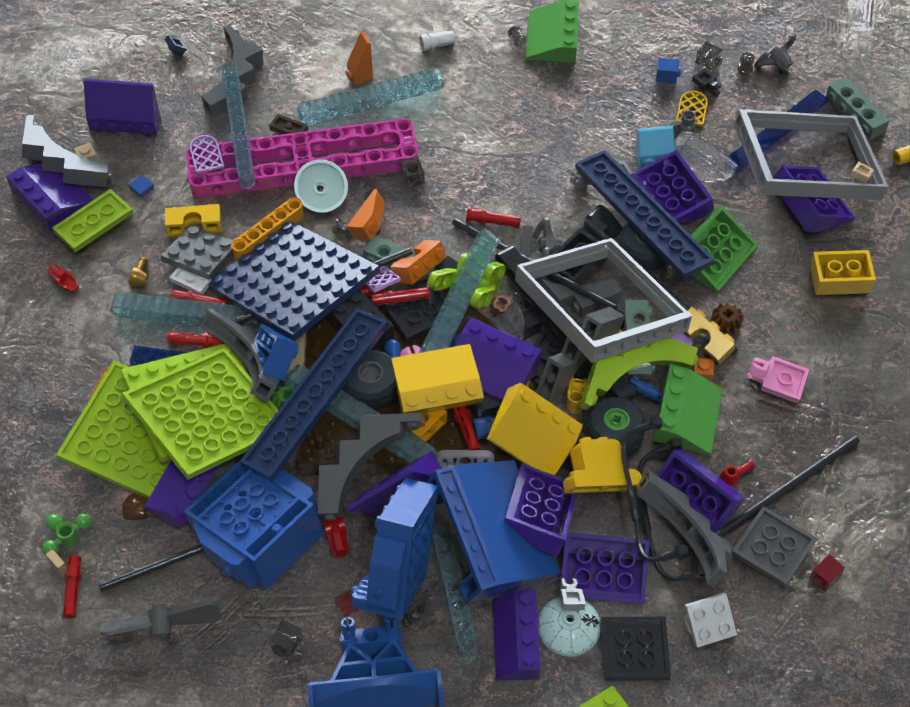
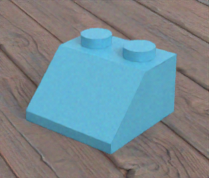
[635,126,675,168]

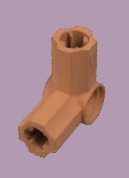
[473,295,512,317]

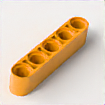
[231,198,304,260]

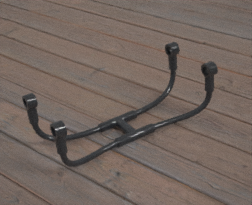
[621,416,706,581]

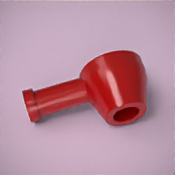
[719,460,755,487]

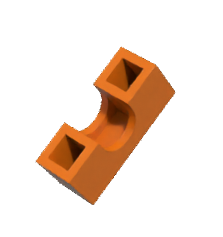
[390,240,446,285]

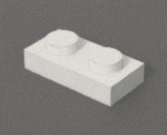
[170,268,211,295]

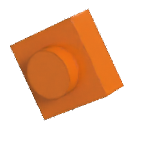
[694,358,714,379]

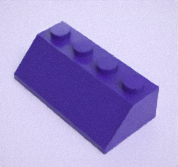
[657,449,745,532]
[143,460,218,529]
[493,589,540,681]

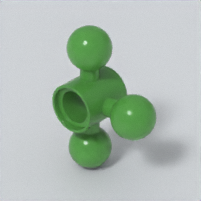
[42,513,92,555]

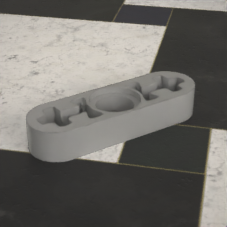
[436,450,495,468]

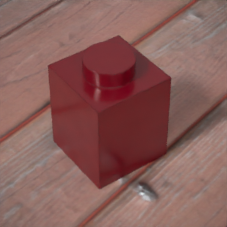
[809,554,845,593]

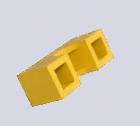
[165,204,222,237]
[684,307,735,365]

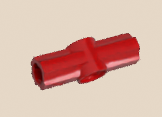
[323,517,350,559]

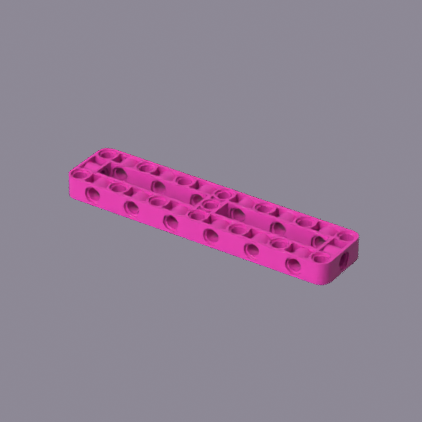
[186,119,418,198]

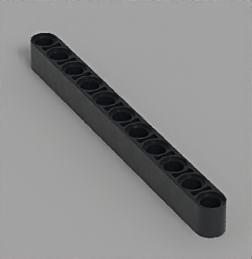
[495,246,637,401]

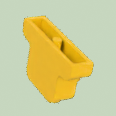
[563,437,642,494]

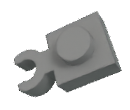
[560,578,586,611]

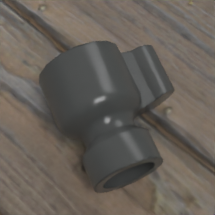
[670,110,696,138]

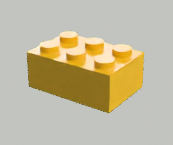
[809,250,876,295]

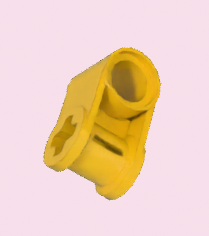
[566,376,588,414]

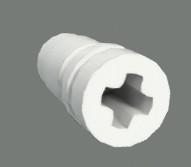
[419,31,455,51]

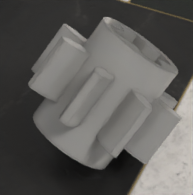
[570,170,591,189]

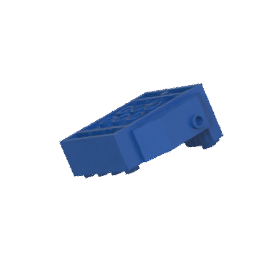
[184,461,324,590]
[351,478,438,620]

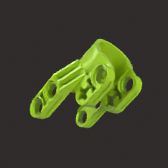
[427,251,506,309]

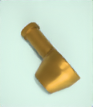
[128,257,148,286]

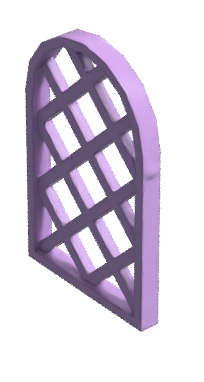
[190,135,224,174]
[364,266,401,293]

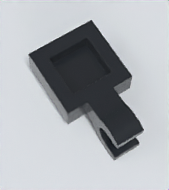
[692,68,721,97]

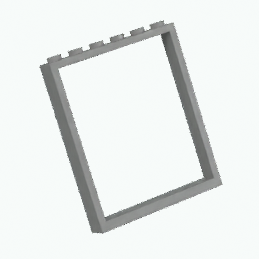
[734,109,888,200]
[515,238,692,363]

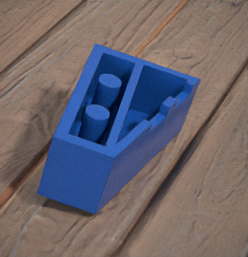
[254,324,299,381]

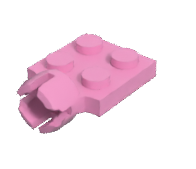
[748,356,809,404]

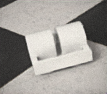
[684,593,737,647]

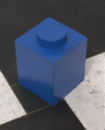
[656,58,682,84]

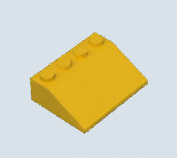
[391,344,484,414]
[487,383,583,475]

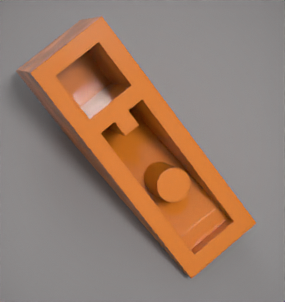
[346,32,373,85]
[347,189,385,241]

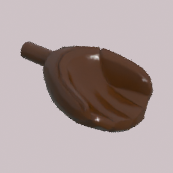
[122,493,158,520]

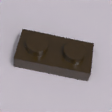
[269,114,308,134]

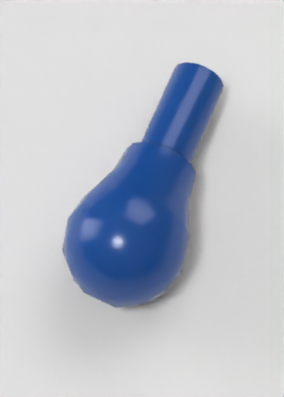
[384,339,401,358]

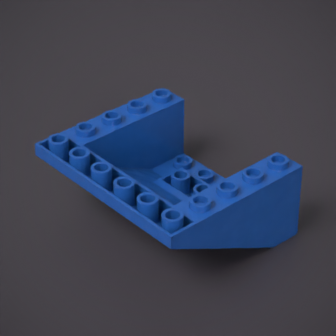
[425,460,561,605]

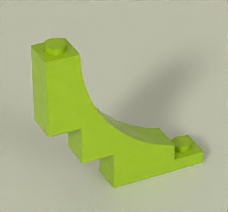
[579,337,698,410]

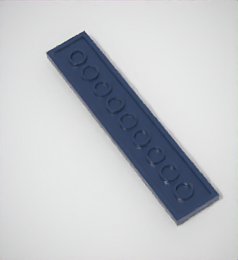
[575,150,715,279]
[240,308,389,481]

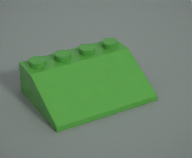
[526,0,579,62]
[690,205,759,292]
[652,364,722,456]

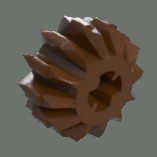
[711,302,744,334]

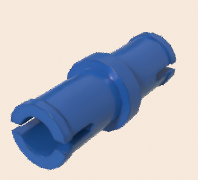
[630,376,663,402]

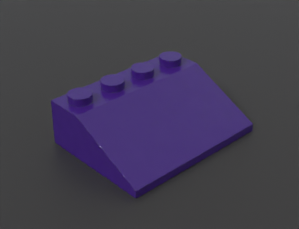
[83,78,161,135]
[630,150,714,224]
[6,163,93,231]
[773,165,855,232]
[454,317,542,401]
[346,451,442,516]
[504,463,577,557]
[560,532,650,604]

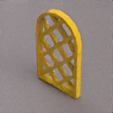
[676,91,708,127]

